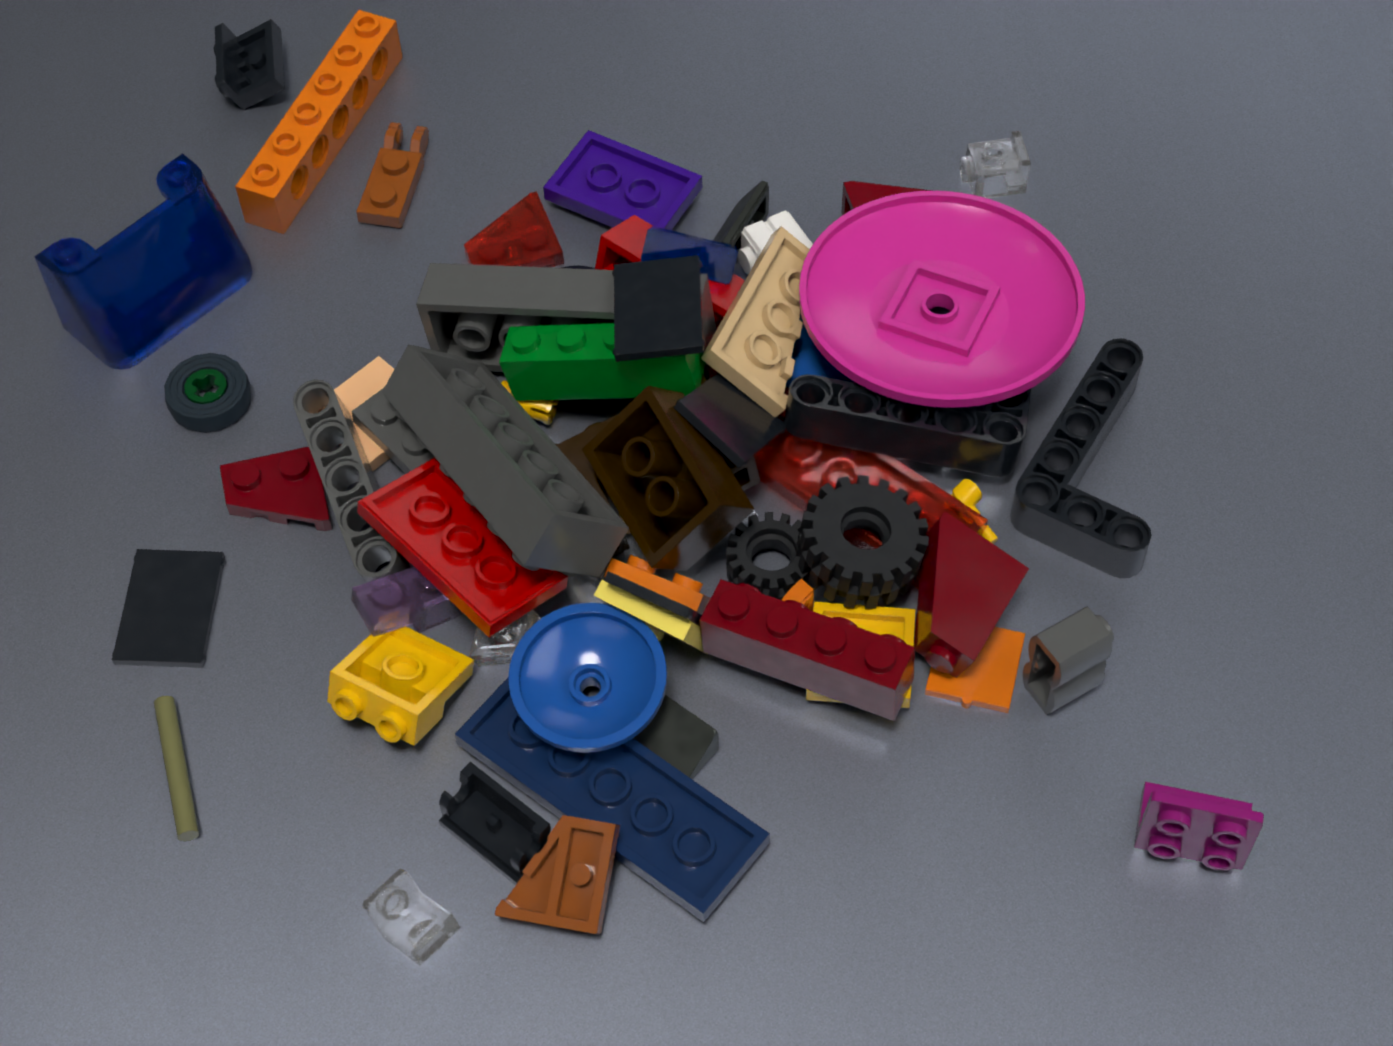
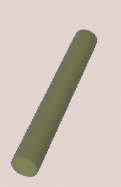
[154,696,199,842]

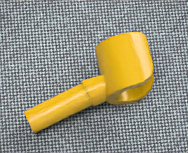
[947,479,998,544]

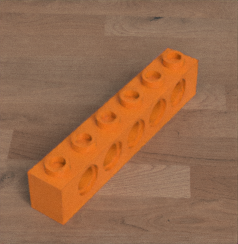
[235,10,403,234]

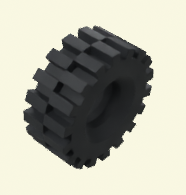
[796,475,929,609]

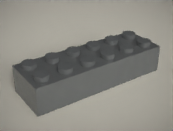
[416,263,717,381]
[382,344,629,577]

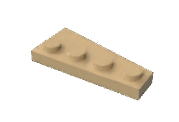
[701,226,810,417]

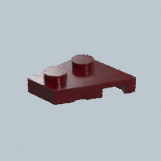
[219,446,332,531]

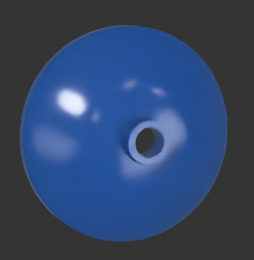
[509,603,667,753]

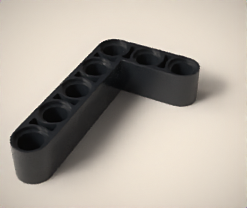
[1010,338,1152,579]
[784,374,1031,477]

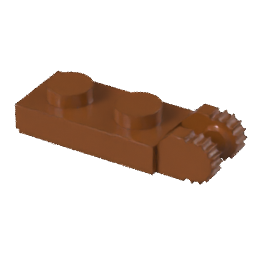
[356,122,429,228]

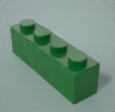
[499,323,706,401]

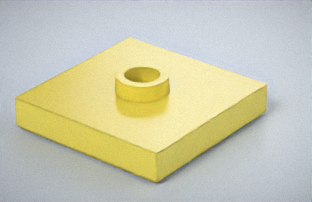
[594,579,708,654]

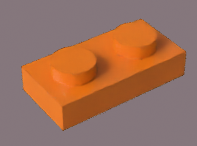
[604,555,711,615]

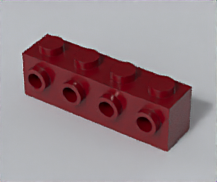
[699,579,915,721]

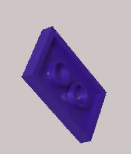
[543,130,703,234]

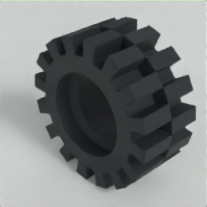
[726,512,810,600]

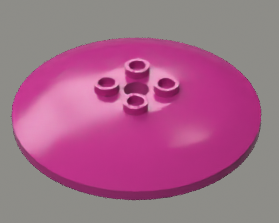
[799,191,1085,408]

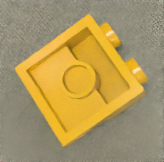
[327,618,474,746]

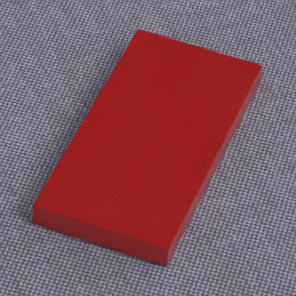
[357,457,568,637]

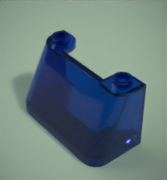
[34,153,253,370]

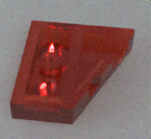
[464,191,564,268]

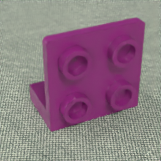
[1134,782,1264,870]

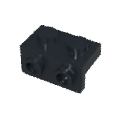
[213,19,285,110]

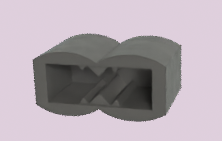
[1022,606,1114,714]

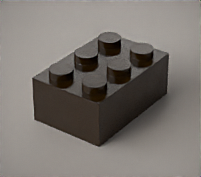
[582,386,755,571]

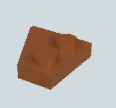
[495,815,620,934]

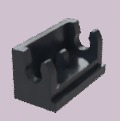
[439,762,551,885]

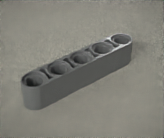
[293,379,412,597]

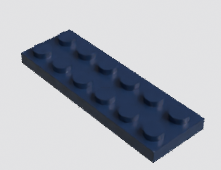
[455,677,770,922]

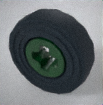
[164,353,251,433]

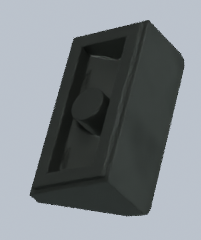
[703,181,769,271]
[633,695,719,779]

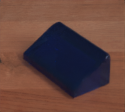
[641,226,739,284]

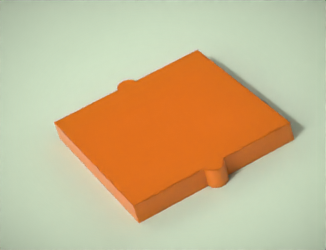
[925,627,1025,713]

